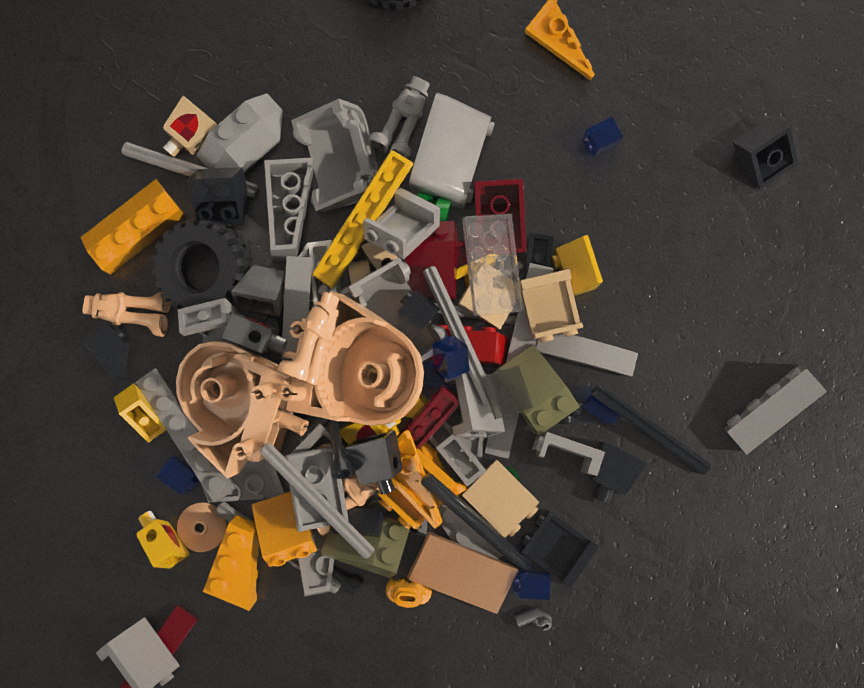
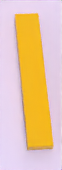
[311,150,413,289]

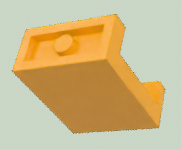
[378,449,457,529]
[252,491,317,567]

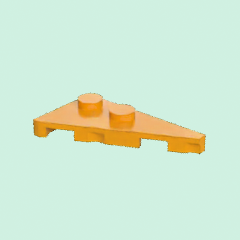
[525,0,594,81]
[391,430,443,529]

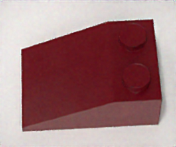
[474,178,527,255]
[405,221,458,300]

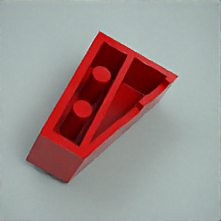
[427,324,509,366]

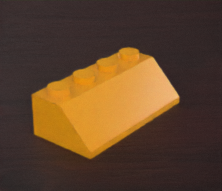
[80,179,186,275]

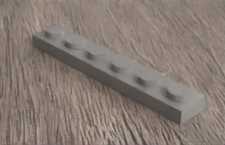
[136,368,236,502]

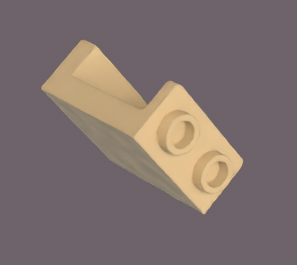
[519,269,583,343]
[461,460,539,538]

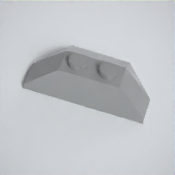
[196,93,283,172]

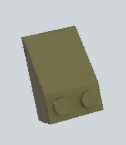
[493,344,580,435]
[320,517,410,578]

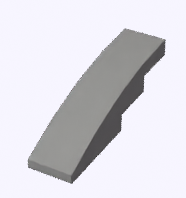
[281,256,312,360]
[535,332,638,377]
[423,394,486,487]

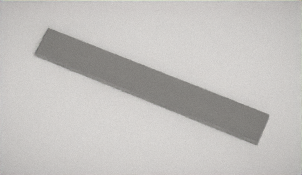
[484,263,554,459]

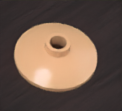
[177,502,227,552]

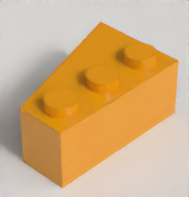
[203,515,259,611]

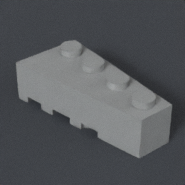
[264,158,314,261]
[725,365,827,455]

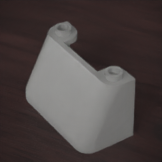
[409,93,495,209]
[291,99,379,212]
[339,257,450,362]

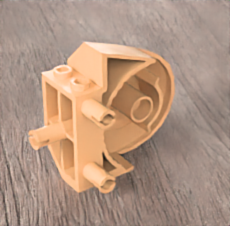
[278,291,424,426]
[176,340,309,479]

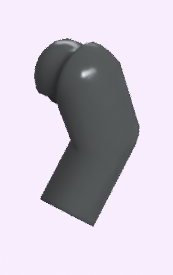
[514,607,552,631]

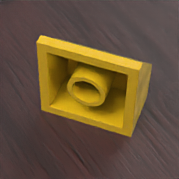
[552,235,603,296]

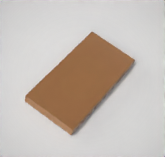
[407,532,518,614]

